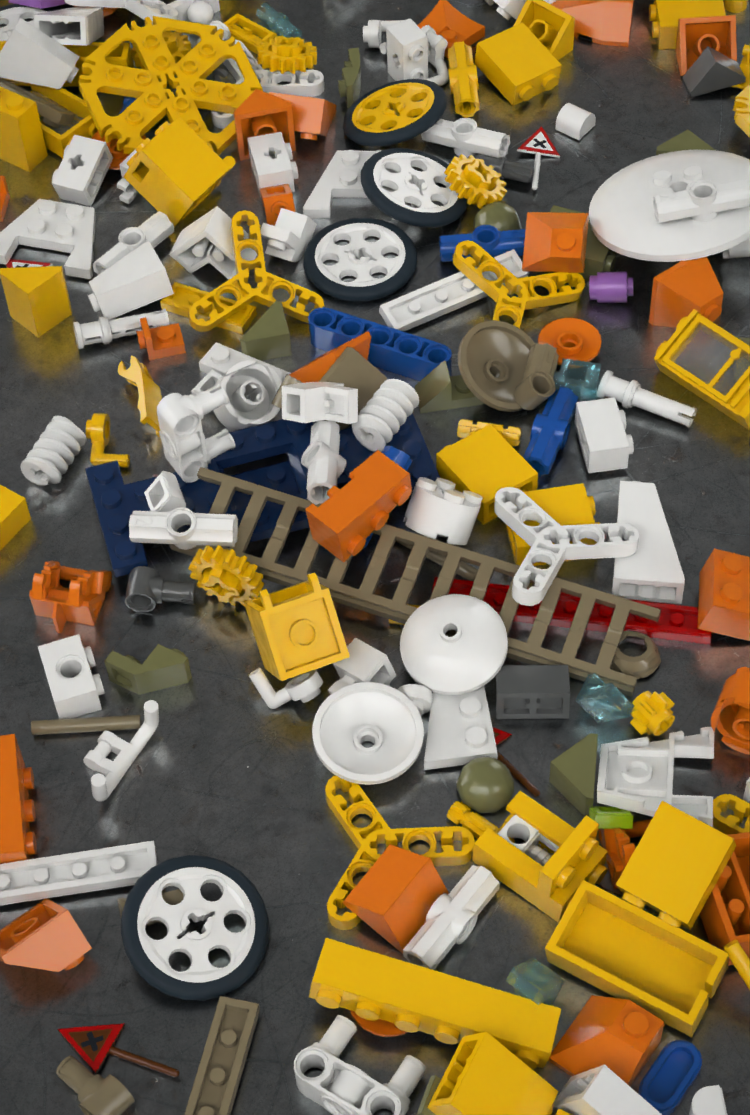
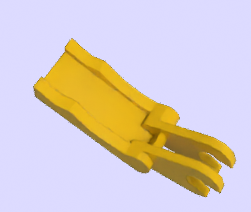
[117,355,162,438]

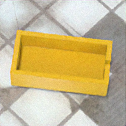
[545,879,729,1038]

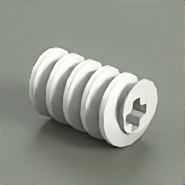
[351,379,420,452]
[20,416,87,486]

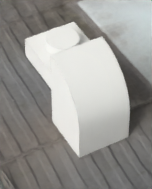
[260,208,317,263]
[282,382,358,424]

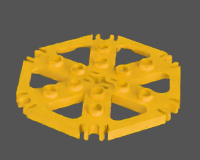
[79,16,263,156]

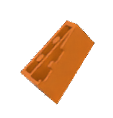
[305,450,412,562]

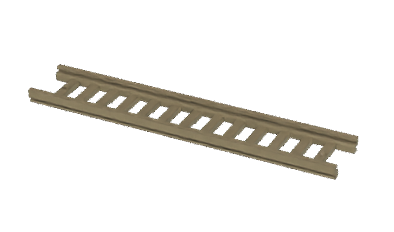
[169,467,661,697]

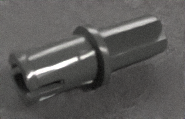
[476,154,533,183]

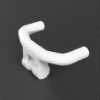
[380,25,449,86]
[83,700,159,801]

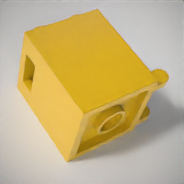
[123,116,235,228]
[244,572,350,681]

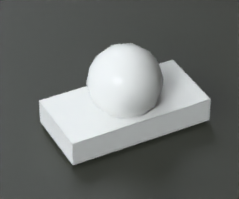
[167,0,220,25]

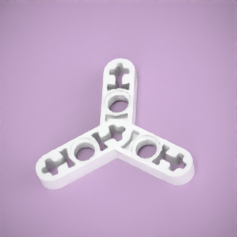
[64,0,179,25]
[211,39,325,129]
[494,487,639,606]

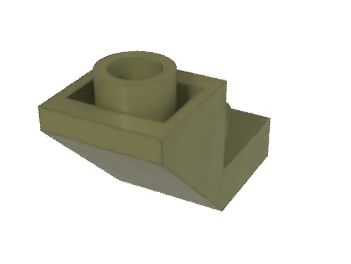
[105,644,192,695]

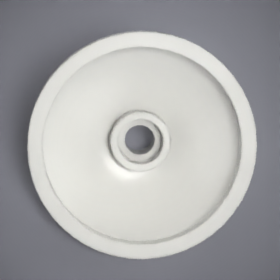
[400,594,508,695]
[312,682,424,785]

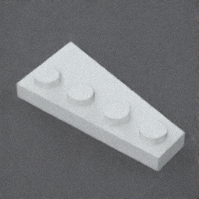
[424,686,498,770]

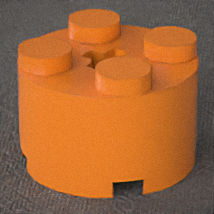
[711,667,750,755]

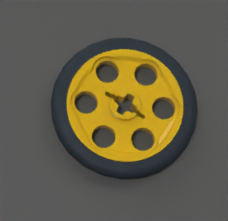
[343,79,447,147]

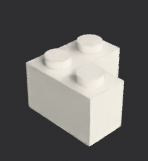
[169,206,257,280]

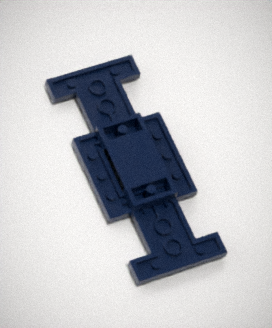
[85,413,440,578]

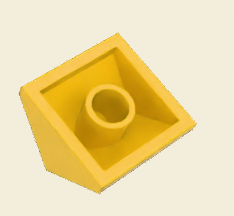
[513,0,575,61]
[0,266,72,338]

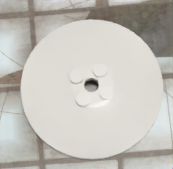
[589,149,750,262]

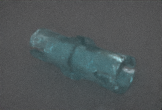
[256,3,302,38]

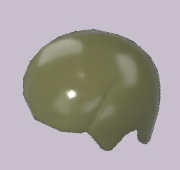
[473,202,522,231]
[456,756,514,813]

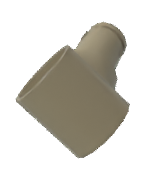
[56,1055,135,1115]

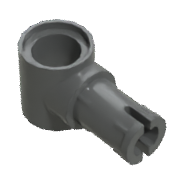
[125,566,196,612]

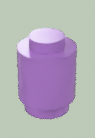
[589,271,634,303]

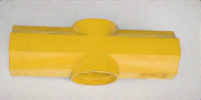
[448,41,480,118]

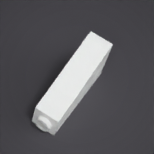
[34,6,104,46]
[612,481,685,604]

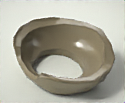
[610,631,661,679]

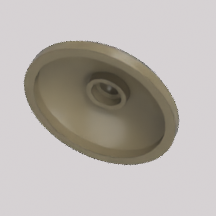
[458,320,535,412]

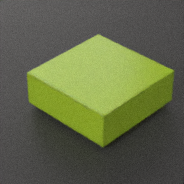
[589,806,633,829]

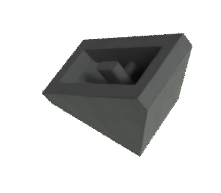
[683,46,746,97]

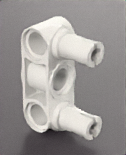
[157,383,235,483]
[294,1015,426,1115]

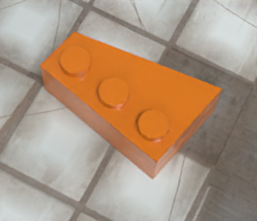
[0,734,37,864]
[700,832,750,966]

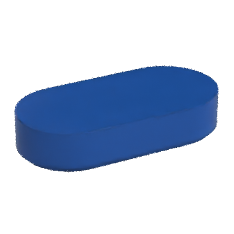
[638,1040,702,1115]

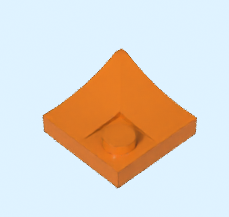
[417,0,485,58]

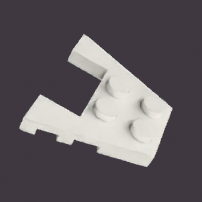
[303,150,418,220]
[0,199,96,279]
[597,727,714,827]

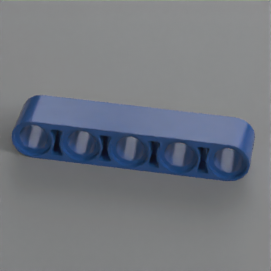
[308,307,452,381]

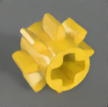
[630,691,675,736]

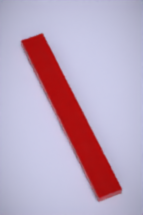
[431,577,712,645]

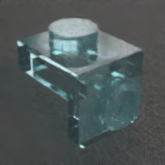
[575,673,634,724]
[506,957,565,1006]

